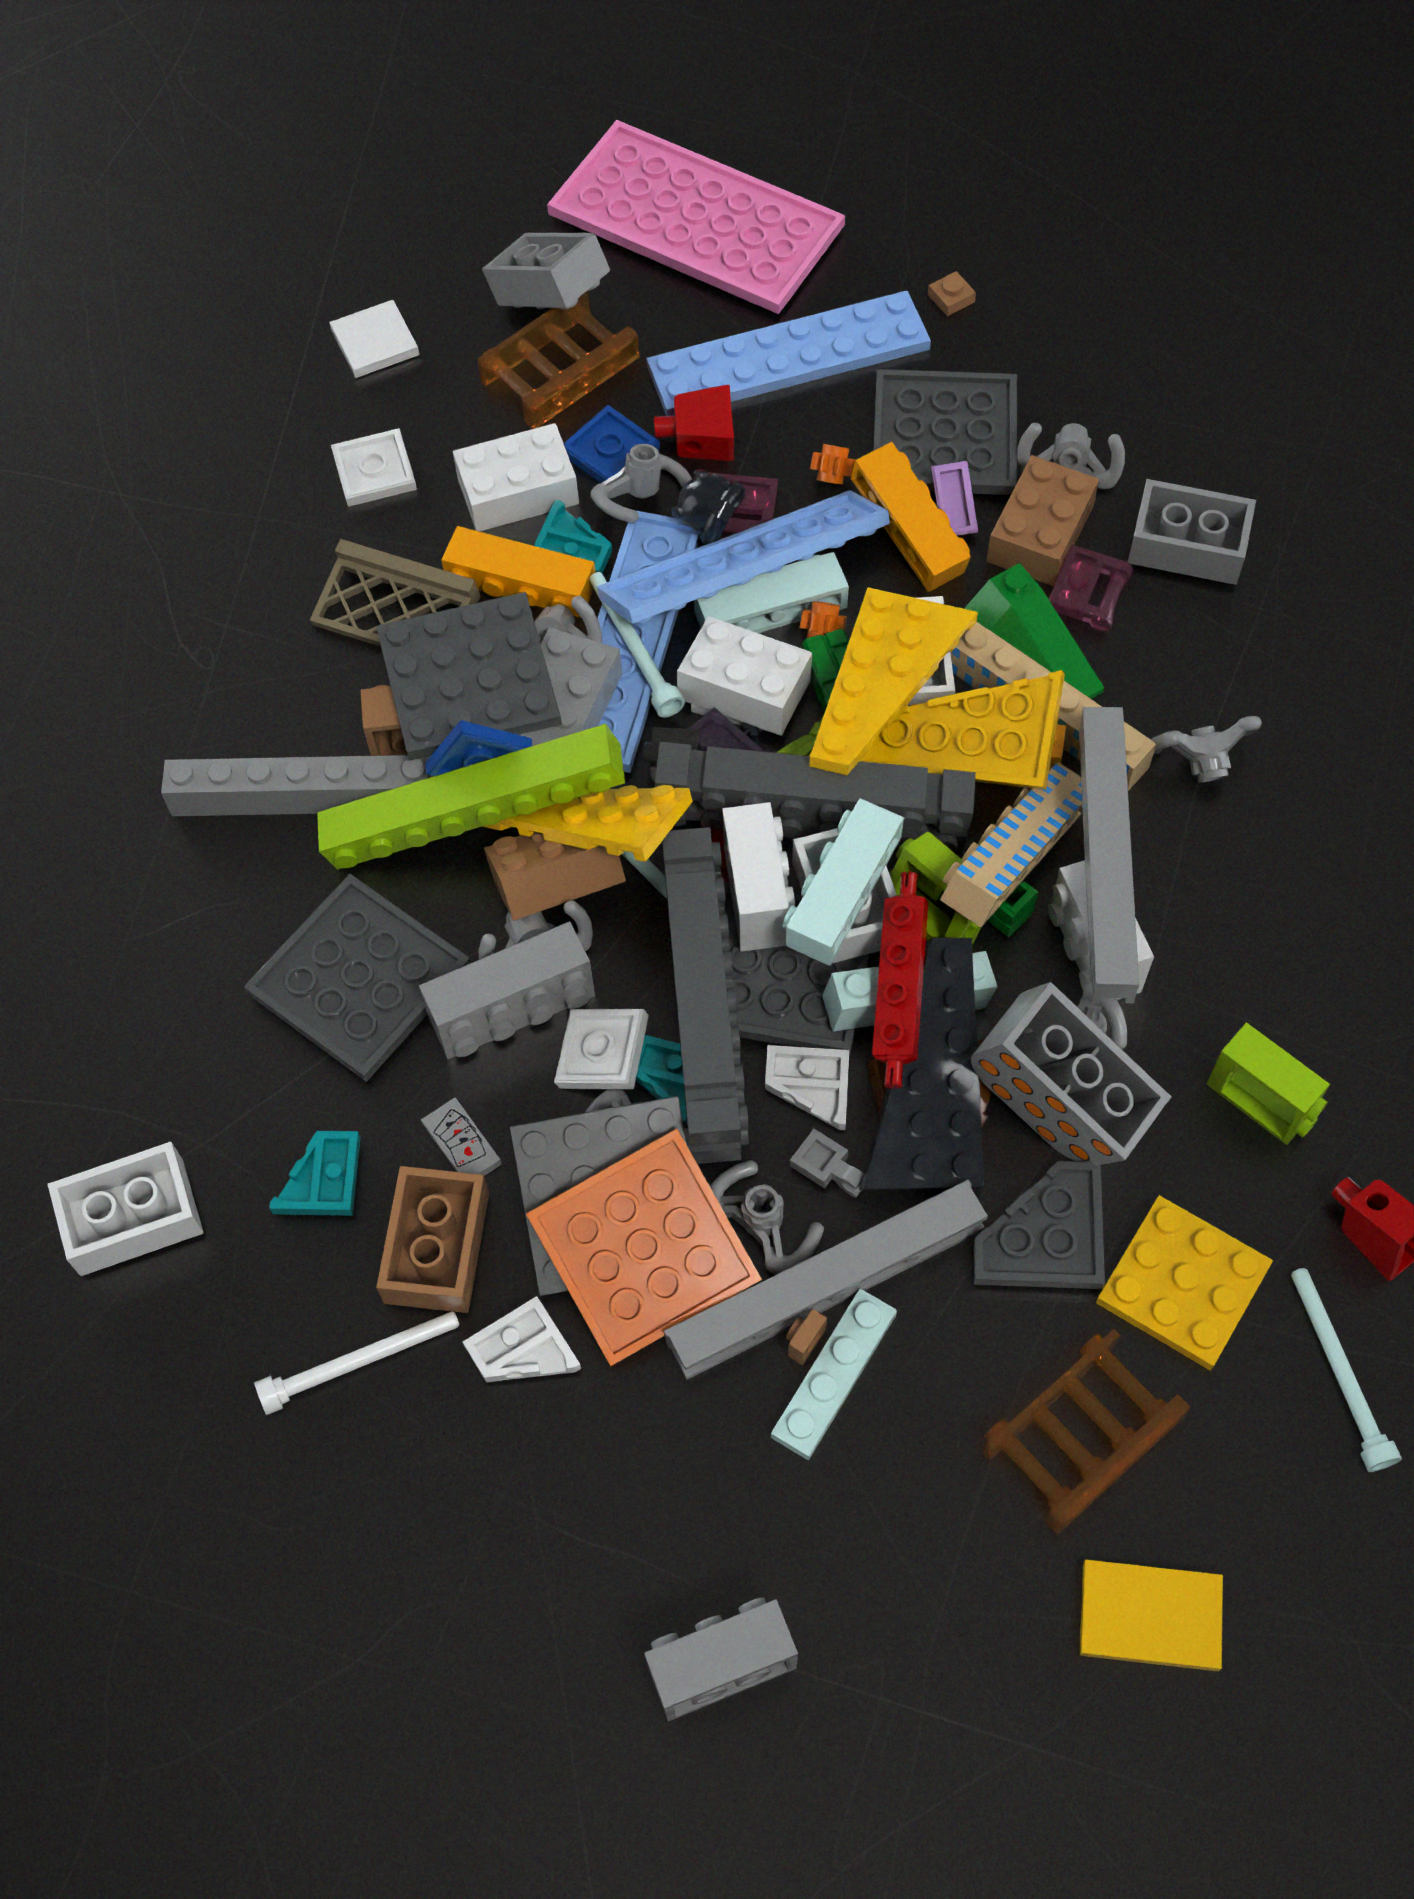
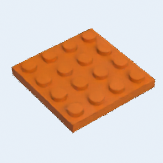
[526,1128,762,1366]

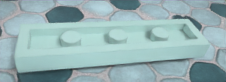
[771,1289,897,1461]

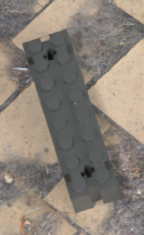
[655,742,976,852]
[662,827,749,1164]

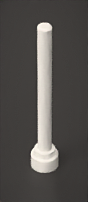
[254,1311,459,1415]

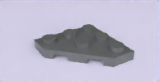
[973,1161,1105,1289]

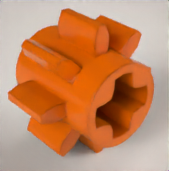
[810,444,856,485]
[799,601,847,638]

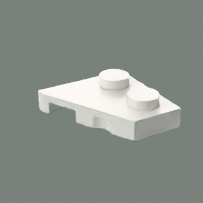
[765,1045,849,1130]
[463,1296,581,1382]

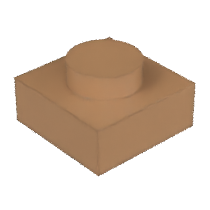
[928,271,976,316]
[786,1309,827,1365]

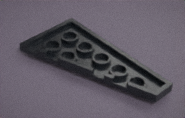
[859,938,984,1190]

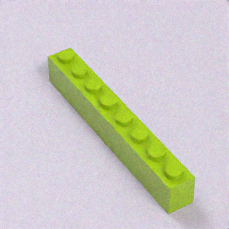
[317,724,625,870]

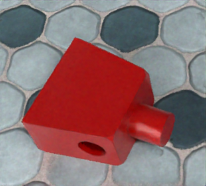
[654,385,734,461]
[1331,1177,1414,1282]

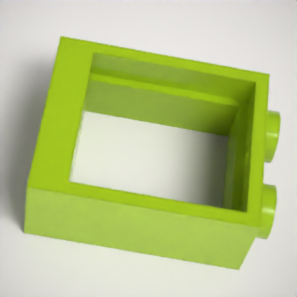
[889,831,981,944]
[1206,1022,1330,1145]

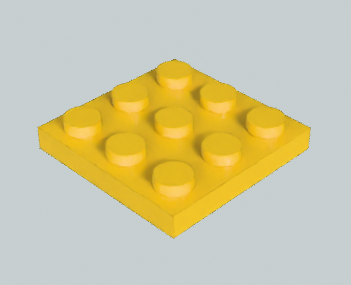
[1096,1195,1273,1371]

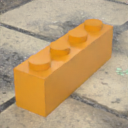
[851,442,971,592]
[441,526,595,618]

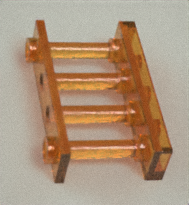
[477,291,639,429]
[983,1329,1190,1535]

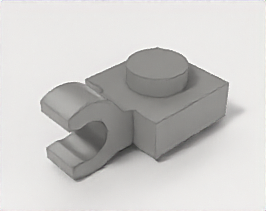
[790,1129,865,1198]

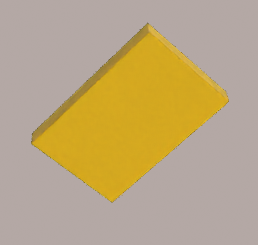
[1079,1560,1223,1672]

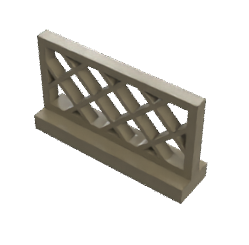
[309,539,481,647]

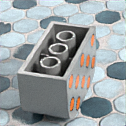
[971,982,1171,1166]

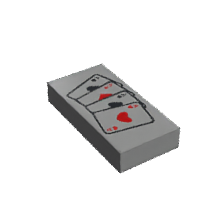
[421,1097,502,1176]

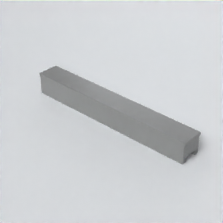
[1079,707,1139,1003]
[664,1179,988,1380]

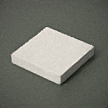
[329,300,419,378]
[331,428,417,507]
[554,1009,649,1089]

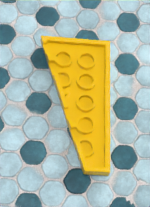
[809,587,978,775]
[860,670,1065,790]
[482,785,693,862]

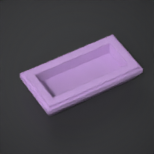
[931,461,978,536]

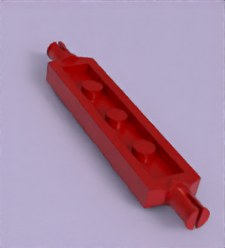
[872,871,929,1089]

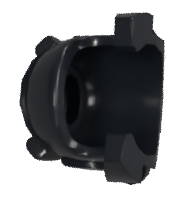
[671,469,746,546]

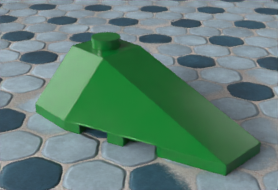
[964,563,1104,699]

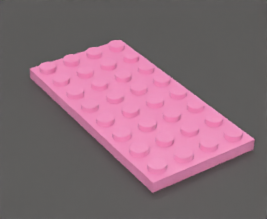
[547,120,845,314]

